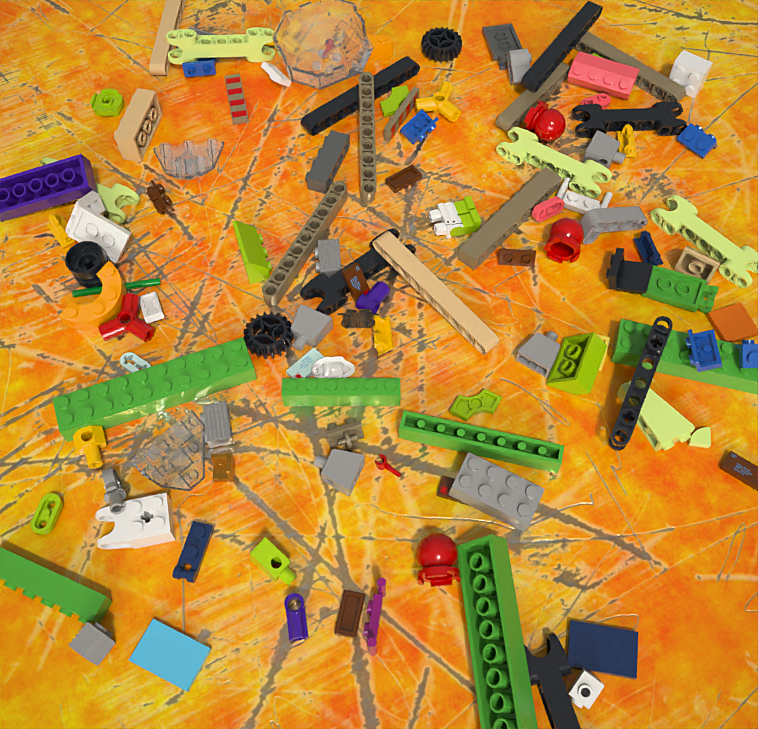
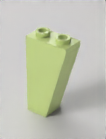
[617,380,695,452]

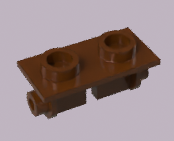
[147,180,175,215]
[498,247,536,267]

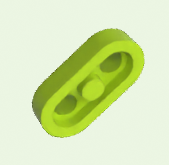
[30,493,63,535]

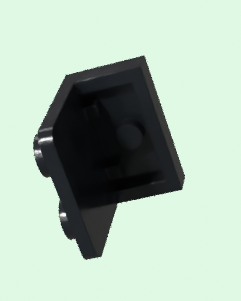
[606,248,653,294]

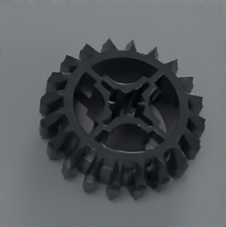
[421,27,462,63]
[243,311,294,359]

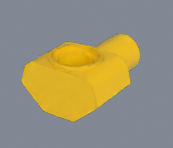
[72,425,107,469]

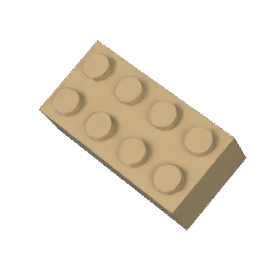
[114,88,163,162]

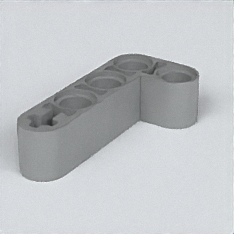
[579,206,648,244]

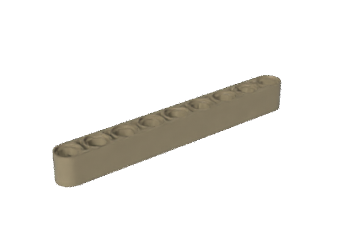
[573,31,686,103]
[358,72,377,203]
[262,181,347,306]

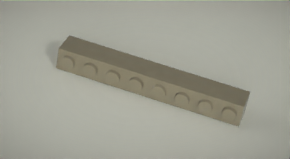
[458,167,562,270]

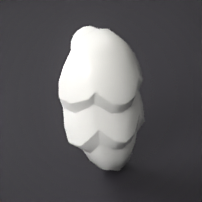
[311,356,355,378]

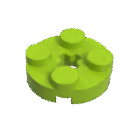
[90,89,124,117]

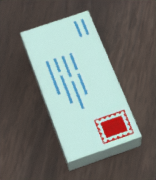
[286,348,324,378]

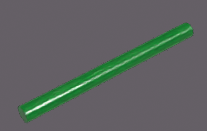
[72,278,161,298]

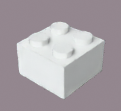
[669,50,713,98]

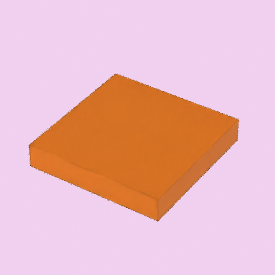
[706,302,758,343]

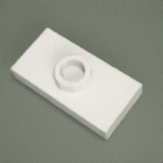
[261,62,292,87]
[140,291,165,324]

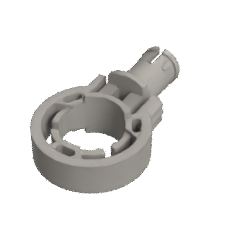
[102,466,126,515]

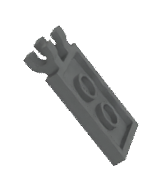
[482,23,523,70]

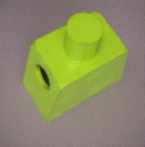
[250,537,297,586]

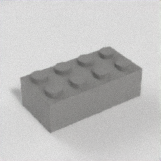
[448,452,545,532]

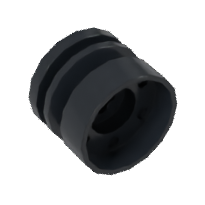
[65,241,109,288]

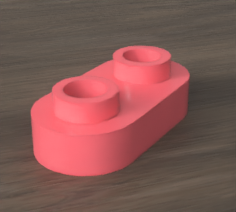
[581,93,611,112]
[532,196,564,222]

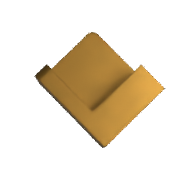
[211,453,235,483]

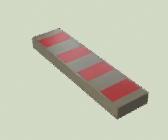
[224,74,249,125]
[384,87,419,142]

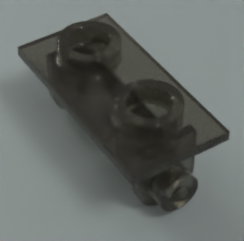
[338,309,379,329]

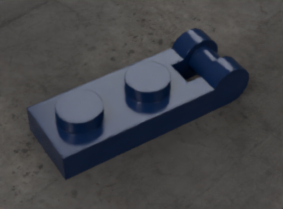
[172,521,214,583]

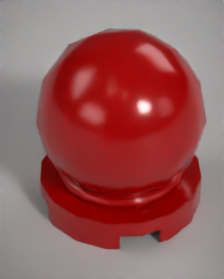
[523,100,566,142]
[544,217,584,263]
[415,532,461,587]

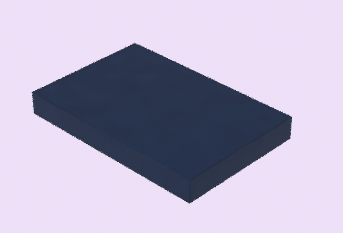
[567,620,638,680]

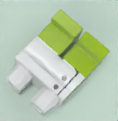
[429,196,481,239]

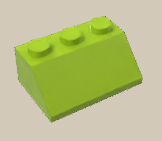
[232,220,273,284]
[546,332,607,395]

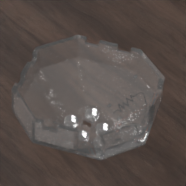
[272,0,374,90]

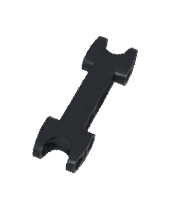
[572,102,688,138]
[300,228,416,315]
[608,316,673,451]
[524,632,581,729]

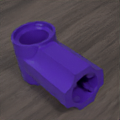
[355,281,390,317]
[284,593,309,641]

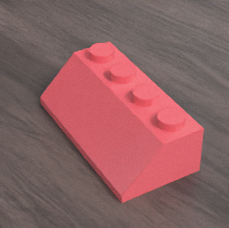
[568,51,640,100]

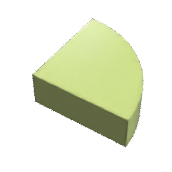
[688,427,711,448]

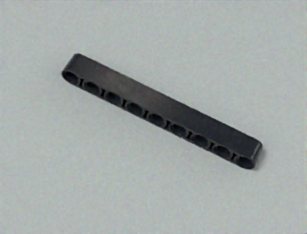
[521,1,603,92]
[300,56,420,136]

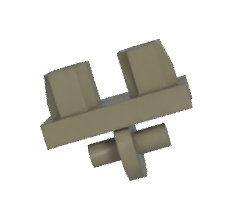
[326,417,364,449]

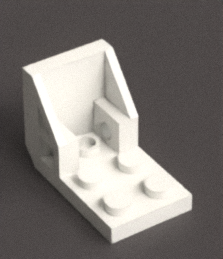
[65,190,132,263]

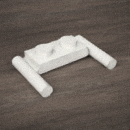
[556,177,613,215]

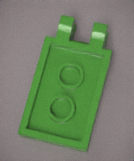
[641,265,719,314]

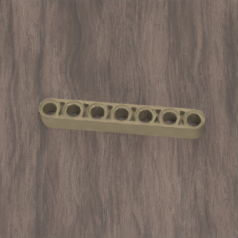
[496,62,571,132]

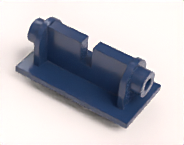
[633,230,663,266]

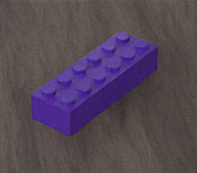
[0,154,98,222]

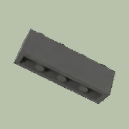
[305,130,350,194]

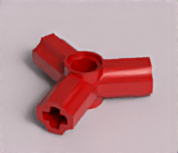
[98,293,155,342]

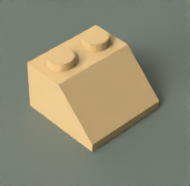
[673,246,721,285]

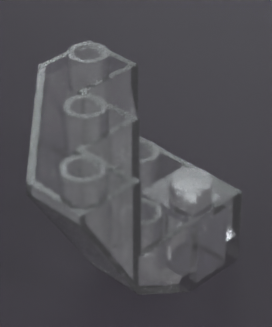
[154,138,224,180]
[129,410,205,491]

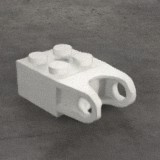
[95,493,176,549]

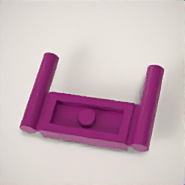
[363,578,386,656]

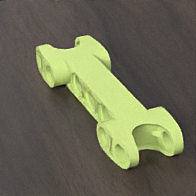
[166,27,276,64]
[496,127,612,199]
[40,157,140,223]
[650,195,758,288]

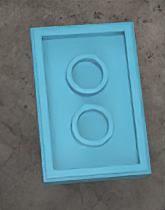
[129,619,212,692]

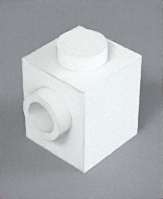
[568,668,605,709]

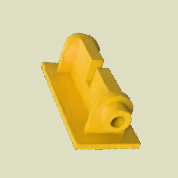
[617,124,636,157]
[47,214,76,248]
[371,315,393,356]

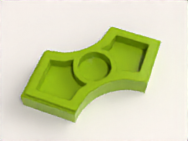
[380,85,409,117]
[449,389,502,422]

